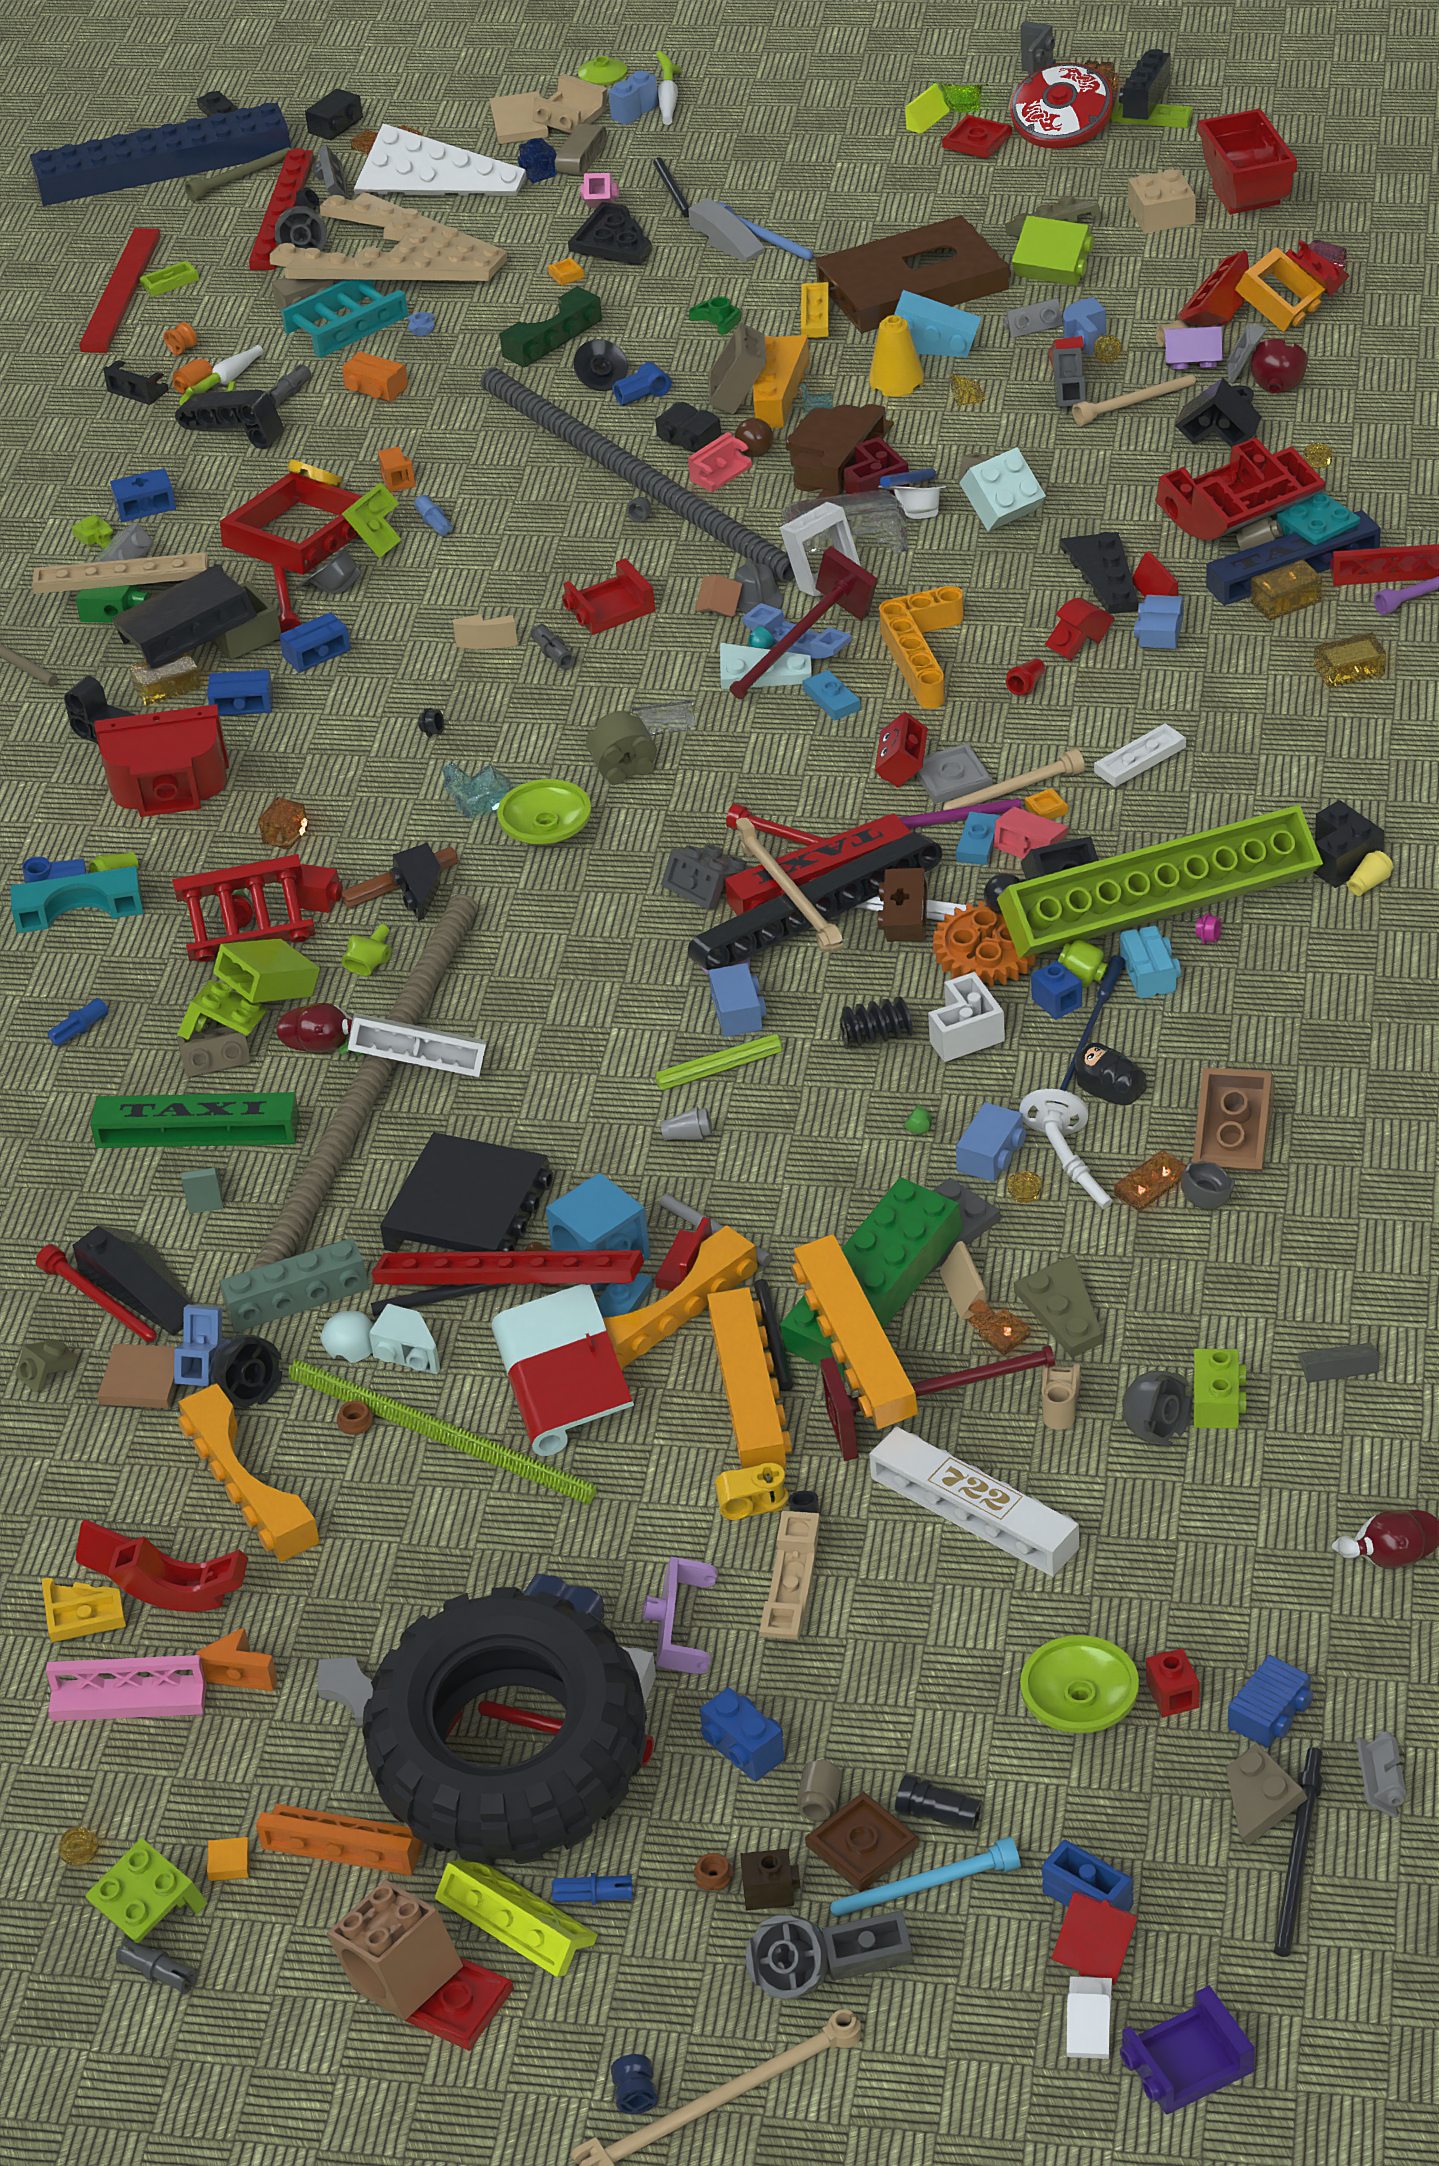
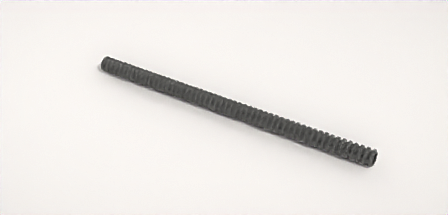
[481,367,795,582]

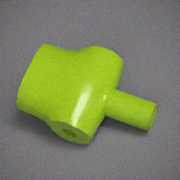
[341,924,392,976]

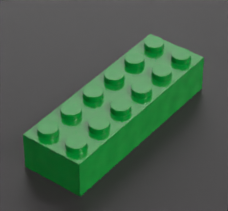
[780,1177,963,1379]

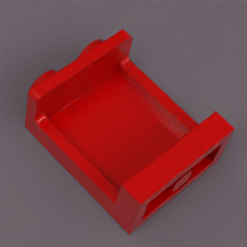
[562,558,655,635]

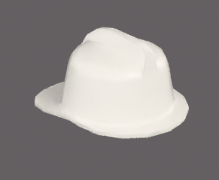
[878,486,947,519]

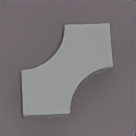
[317,1657,373,1726]

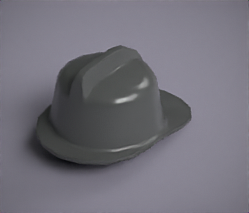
[296,544,361,594]
[734,558,783,614]

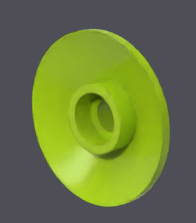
[578,56,627,86]

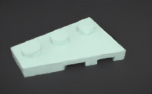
[720,643,812,689]

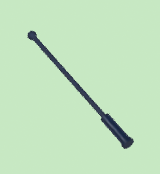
[1054,955,1126,1104]

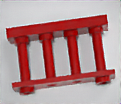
[172,854,315,962]

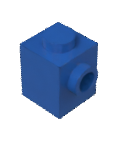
[1031,960,1082,1020]

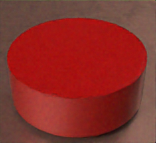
[220,894,253,928]

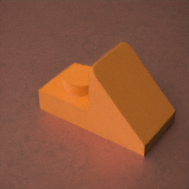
[196,1628,278,1691]

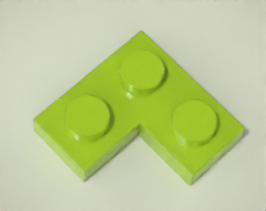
[342,482,402,559]

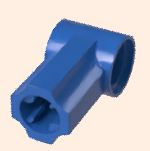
[612,362,672,406]
[22,856,86,883]

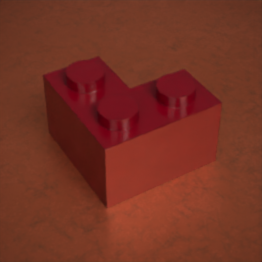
[844,436,910,511]

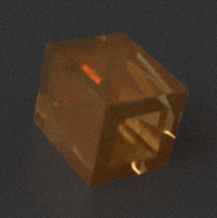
[258,797,308,850]

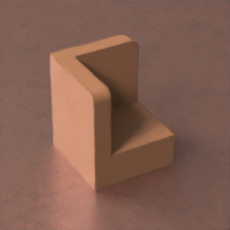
[695,574,742,617]

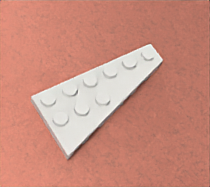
[354,124,526,196]

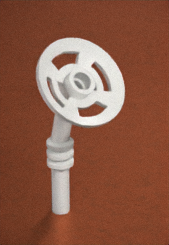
[1019,1089,1113,1209]

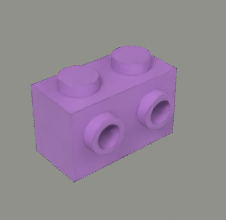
[1165,326,1222,370]

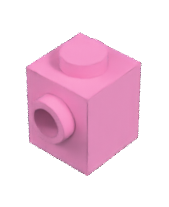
[580,173,619,208]

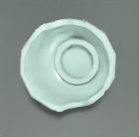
[320,1311,373,1363]

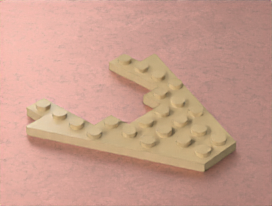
[270,192,507,281]

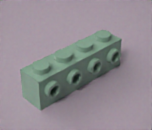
[219,1238,369,1333]

